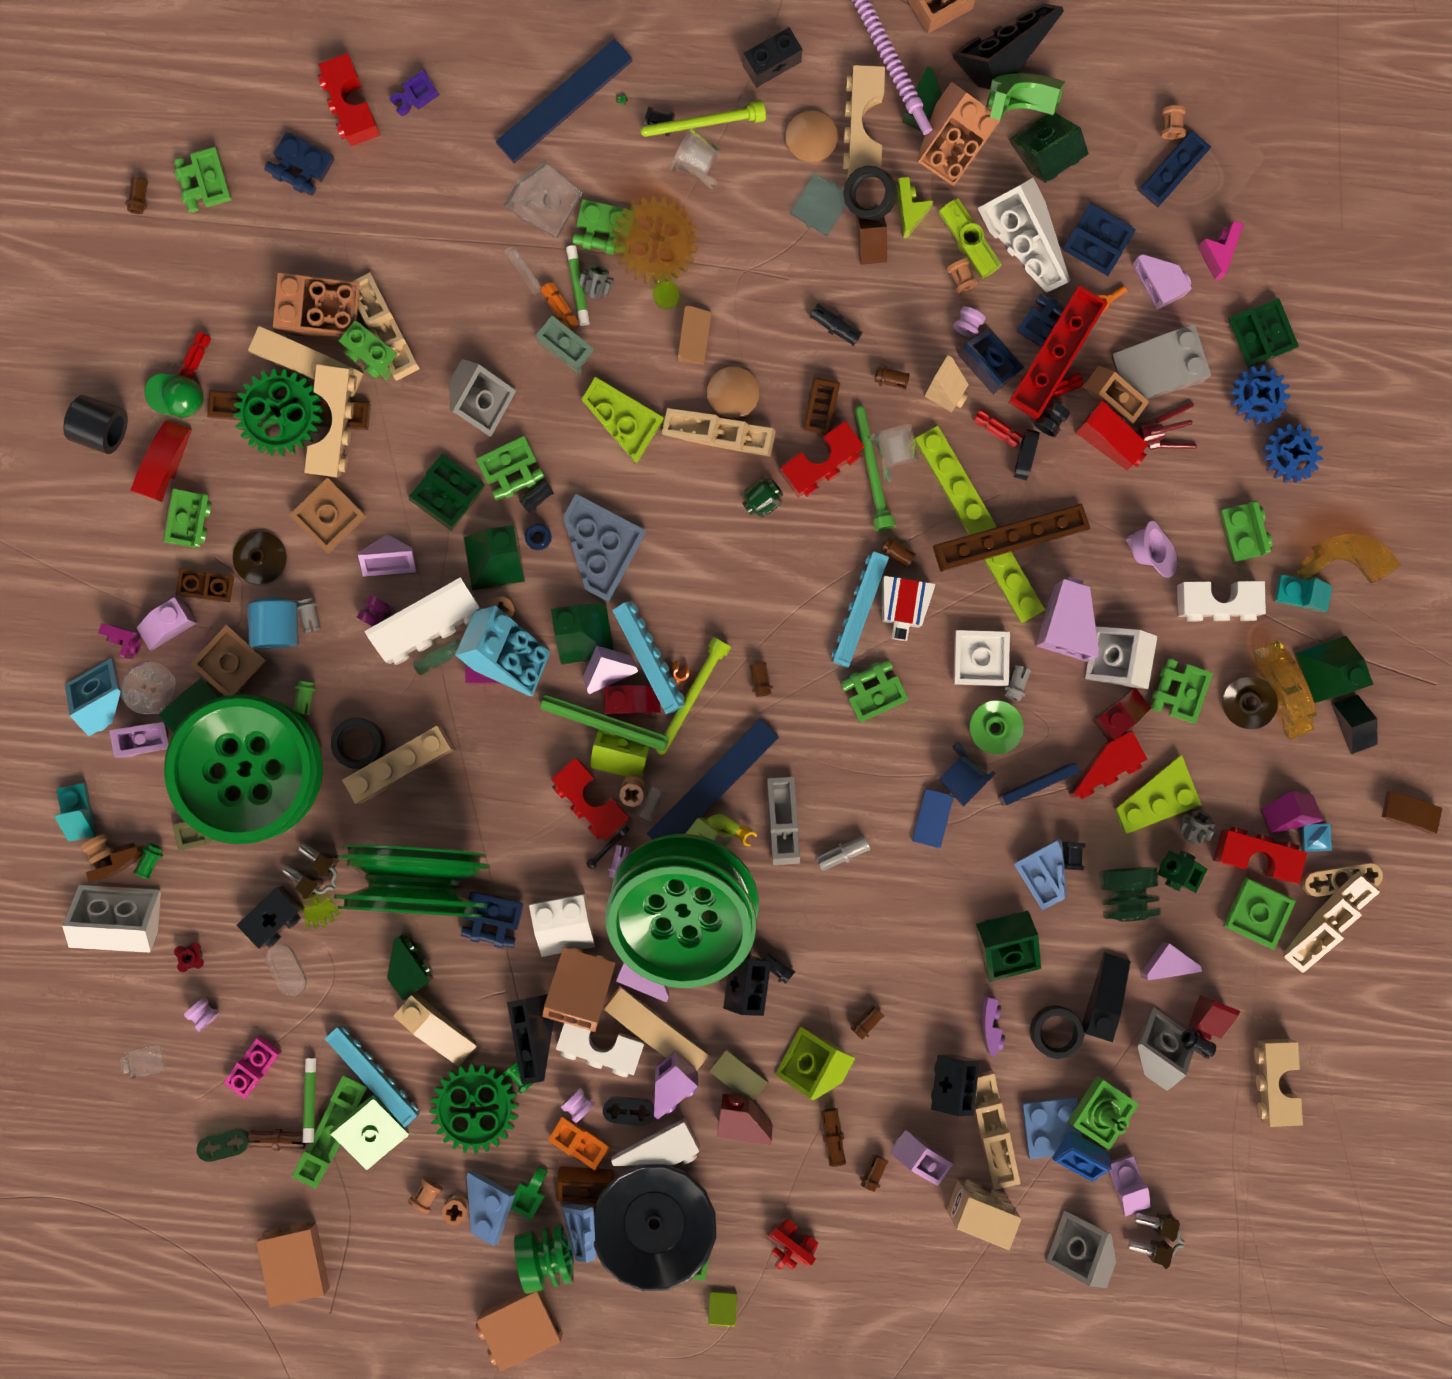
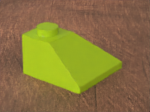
[775,1026,855,1100]

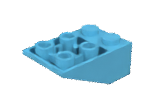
[455,605,551,696]

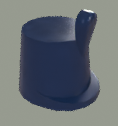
[939,743,996,807]

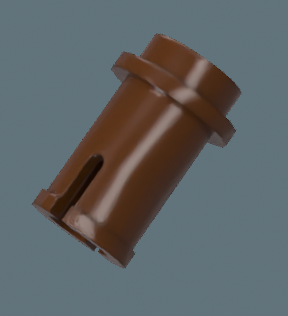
[125,178,148,214]
[874,365,910,390]
[880,536,916,568]
[749,662,773,697]
[850,1004,884,1040]
[860,1154,889,1192]

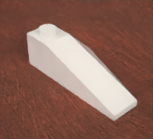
[978,177,1070,293]

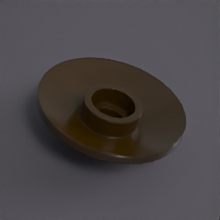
[233,531,287,585]
[1223,676,1278,729]

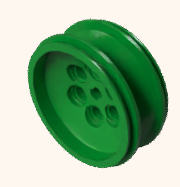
[164,694,323,844]
[605,834,759,988]
[334,845,490,918]

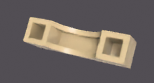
[843,65,885,180]
[304,364,357,477]
[342,726,455,804]

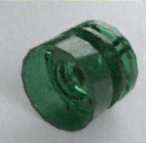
[1099,867,1162,922]

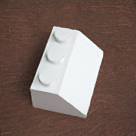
[63,885,161,952]

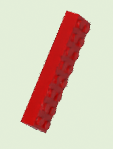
[1008,285,1108,420]

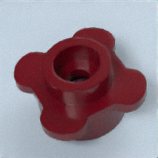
[174,942,204,972]

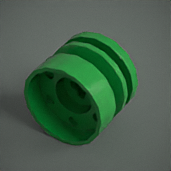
[514,1224,574,1294]

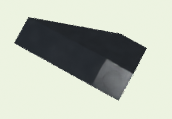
[952,3,1064,89]

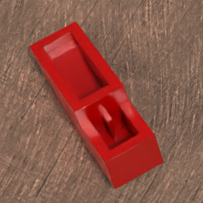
[130,420,192,502]

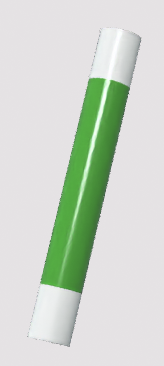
[566,245,590,326]
[303,1058,316,1143]

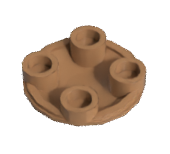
[786,111,838,164]
[707,367,759,419]

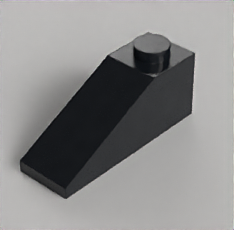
[1082,952,1131,1043]
[507,994,554,1084]

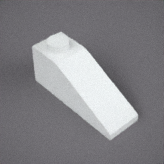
[611,1118,700,1166]

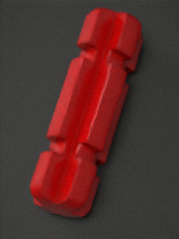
[176,331,211,379]
[1050,373,1084,400]
[974,409,1023,448]

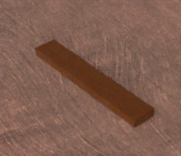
[207,390,371,430]
[933,504,1091,572]

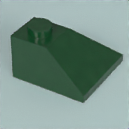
[464,525,525,590]
[551,603,613,665]
[1294,636,1374,704]

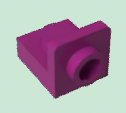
[98,623,141,659]

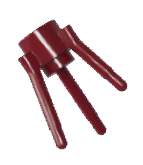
[1139,402,1197,450]

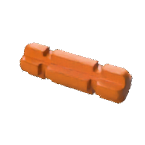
[540,282,579,331]

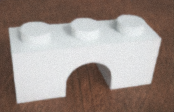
[1177,581,1266,622]
[556,1023,645,1077]

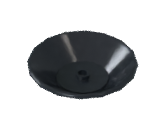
[593,1164,717,1291]

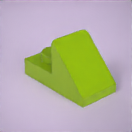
[896,177,934,238]

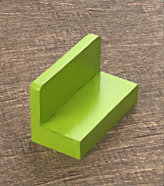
[590,729,650,777]

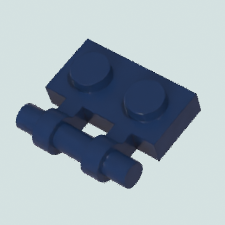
[265,131,335,196]
[1016,294,1064,347]
[460,891,524,949]

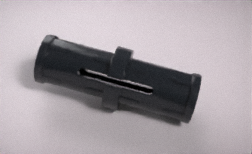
[809,303,863,347]

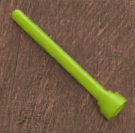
[640,100,766,137]
[656,637,732,755]

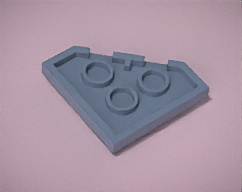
[563,494,647,602]

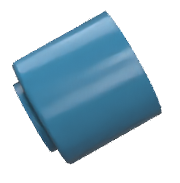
[247,597,299,649]

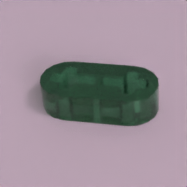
[197,1128,251,1162]

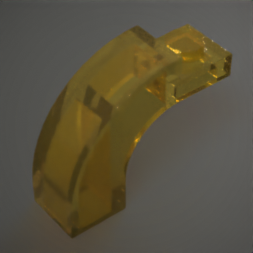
[1296,534,1401,584]
[1254,640,1317,740]

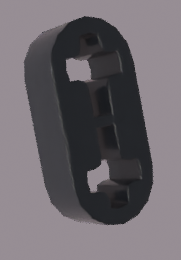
[1013,429,1040,481]
[603,1096,654,1125]

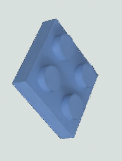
[1021,1096,1082,1159]

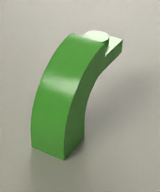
[986,73,1066,120]

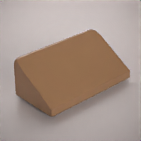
[678,305,712,365]

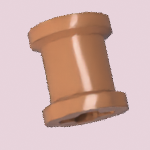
[1161,105,1186,140]
[946,258,979,294]
[619,775,646,807]
[408,1176,443,1214]
[442,1194,469,1225]

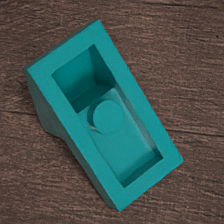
[1274,575,1333,613]
[54,783,97,842]

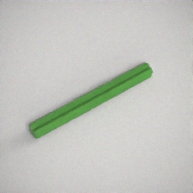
[540,695,669,751]

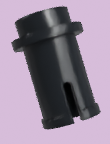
[519,480,554,513]
[764,951,796,984]
[1180,1029,1216,1059]

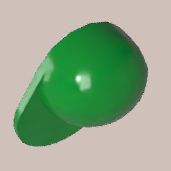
[144,373,204,418]

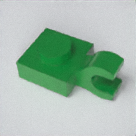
[511,1167,548,1220]

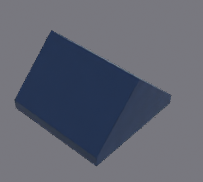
[958,328,1025,395]

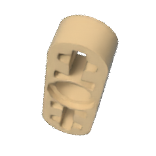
[1301,863,1383,897]

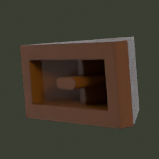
[856,215,887,265]

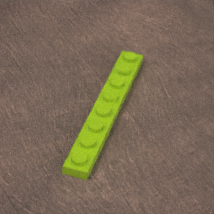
[914,426,1045,624]

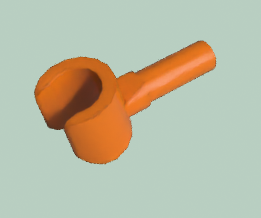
[1098,286,1127,313]
[672,660,689,686]

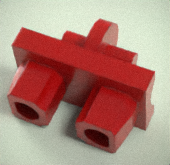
[766,1219,819,1270]

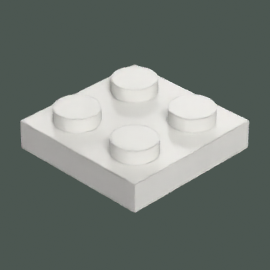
[953,630,1010,686]

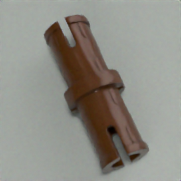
[821,1108,846,1167]
[248,1129,306,1151]

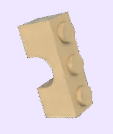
[1254,1039,1303,1127]

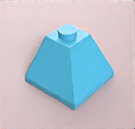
[65,658,121,736]

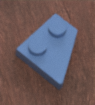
[1014,838,1067,910]
[466,1170,516,1246]
[562,1203,596,1263]

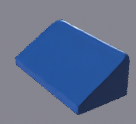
[912,789,954,848]
[1052,1132,1112,1182]

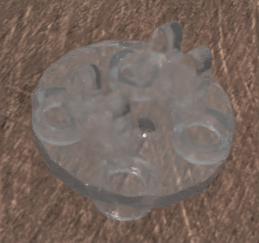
[120,661,176,715]

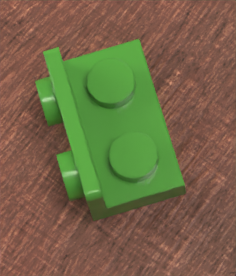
[1219,500,1272,563]

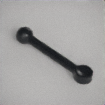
[586,826,630,869]

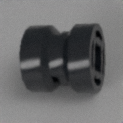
[1033,400,1070,437]

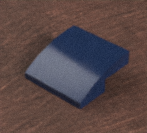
[1063,203,1136,276]

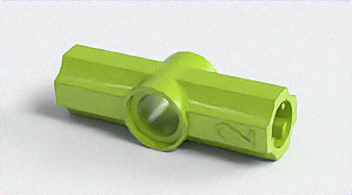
[939,198,1002,279]

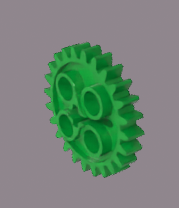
[233,368,323,457]
[429,1062,519,1154]

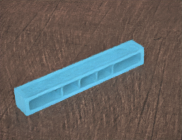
[831,551,889,668]
[612,601,686,714]
[325,1025,420,1127]

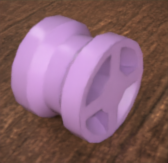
[953,306,986,339]
[184,997,220,1032]
[560,1088,595,1123]

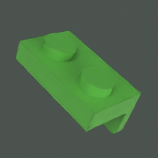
[339,321,397,381]
[162,489,212,548]

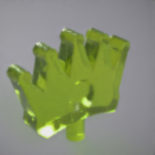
[304,898,340,929]

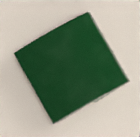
[1228,298,1299,367]
[409,454,485,531]
[158,678,219,733]

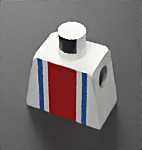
[881,576,935,641]

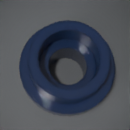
[525,523,552,551]

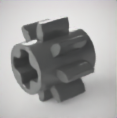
[579,265,614,299]
[1180,810,1215,844]

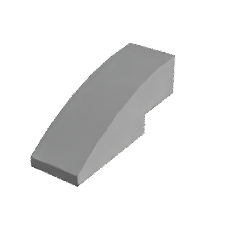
[767,777,800,865]

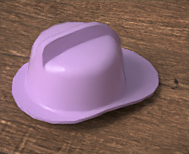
[1126,521,1178,578]

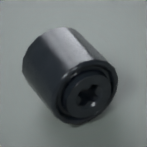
[63,395,128,454]

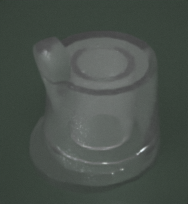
[669,128,721,189]
[867,423,919,482]

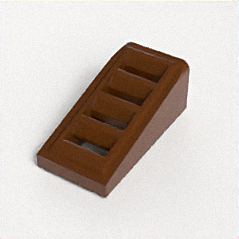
[803,377,840,435]

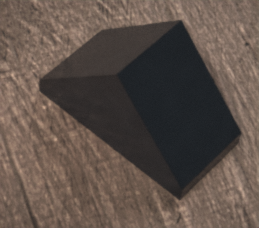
[1331,695,1378,754]

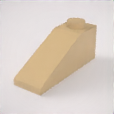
[924,355,969,413]
[393,992,477,1067]

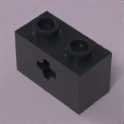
[743,27,803,88]
[236,886,305,949]
[723,955,771,1016]
[931,1054,980,1117]

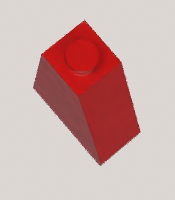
[1076,401,1149,470]

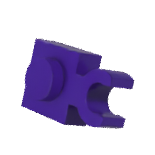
[389,70,440,116]

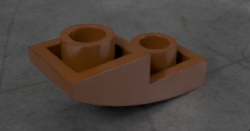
[175,568,234,603]
[1381,791,1443,834]
[86,843,144,882]

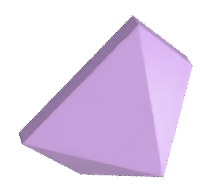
[358,534,417,576]

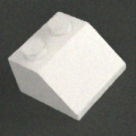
[1085,627,1157,689]
[529,893,595,957]

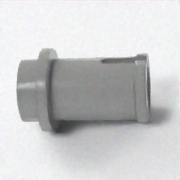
[297,598,321,633]
[1004,665,1031,701]

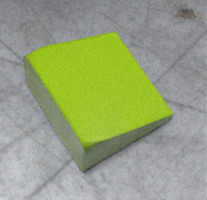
[708,1291,737,1326]

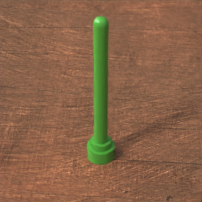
[854,405,896,531]

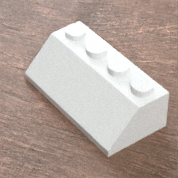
[364,577,482,665]

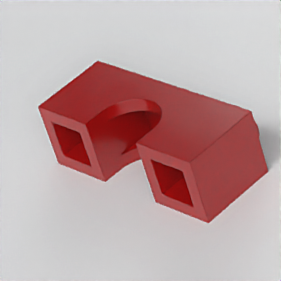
[317,53,380,146]
[780,421,865,498]
[551,758,631,840]
[1213,826,1307,884]

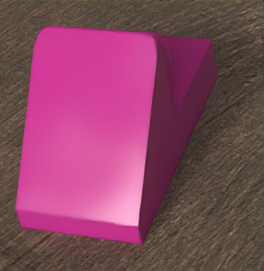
[1198,221,1244,281]

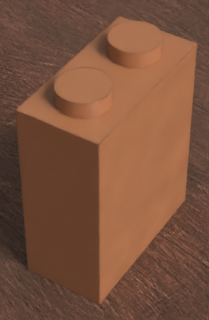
[543,947,616,1032]
[256,1221,330,1307]
[476,1291,563,1372]

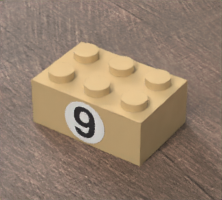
[946,1179,1022,1251]

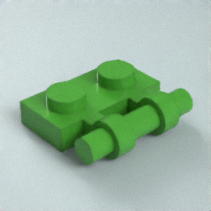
[174,147,232,213]
[573,199,635,255]
[476,436,545,501]
[1151,658,1213,724]
[840,659,909,723]

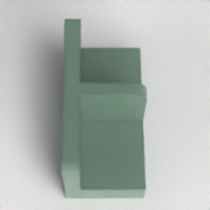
[535,316,594,376]

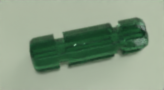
[413,639,460,675]

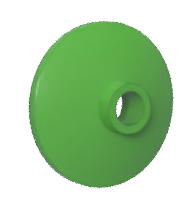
[969,700,1024,754]

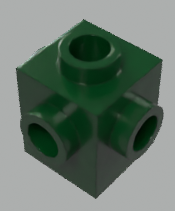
[1157,850,1208,893]

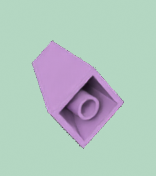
[1036,577,1099,662]

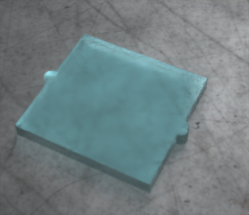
[790,174,847,236]

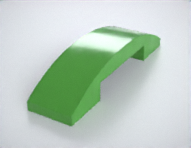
[291,1075,368,1189]

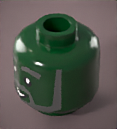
[742,477,783,517]

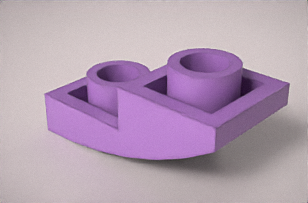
[981,995,1005,1057]

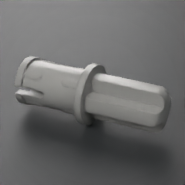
[816,835,870,871]

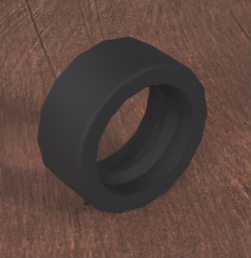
[843,165,898,220]
[331,718,385,769]
[1030,1005,1084,1060]

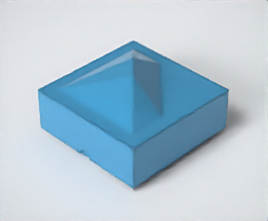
[1301,824,1332,851]

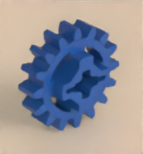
[1229,365,1291,425]
[1262,424,1323,483]

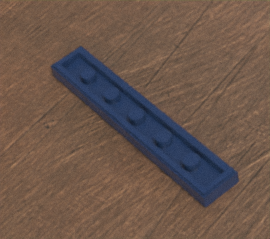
[496,39,632,164]
[646,719,779,839]

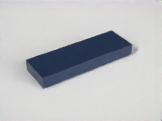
[1138,130,1211,208]
[998,763,1080,806]

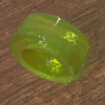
[653,281,680,310]

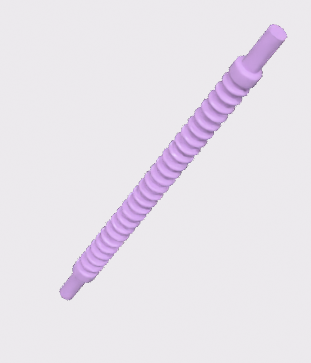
[852,0,933,135]

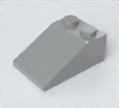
[1111,325,1211,399]

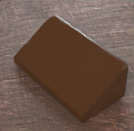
[557,1166,613,1203]

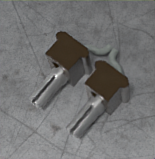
[283,843,339,899]
[1128,1213,1185,1269]

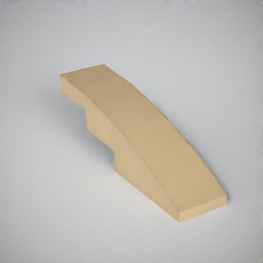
[352,273,420,381]
[248,326,364,398]
[662,408,776,456]
[1283,871,1380,973]
[603,986,709,1071]
[974,1070,1021,1190]

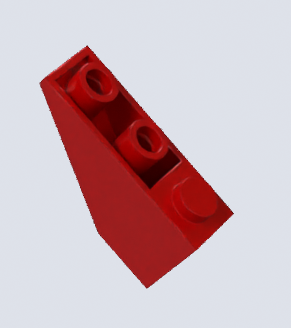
[1069,731,1148,799]

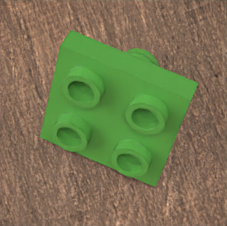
[1067,1076,1139,1150]

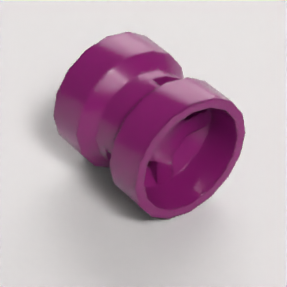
[356,594,393,627]

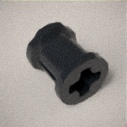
[644,106,675,137]
[1062,842,1086,870]

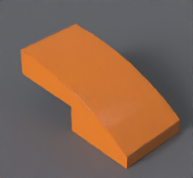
[548,1117,612,1170]

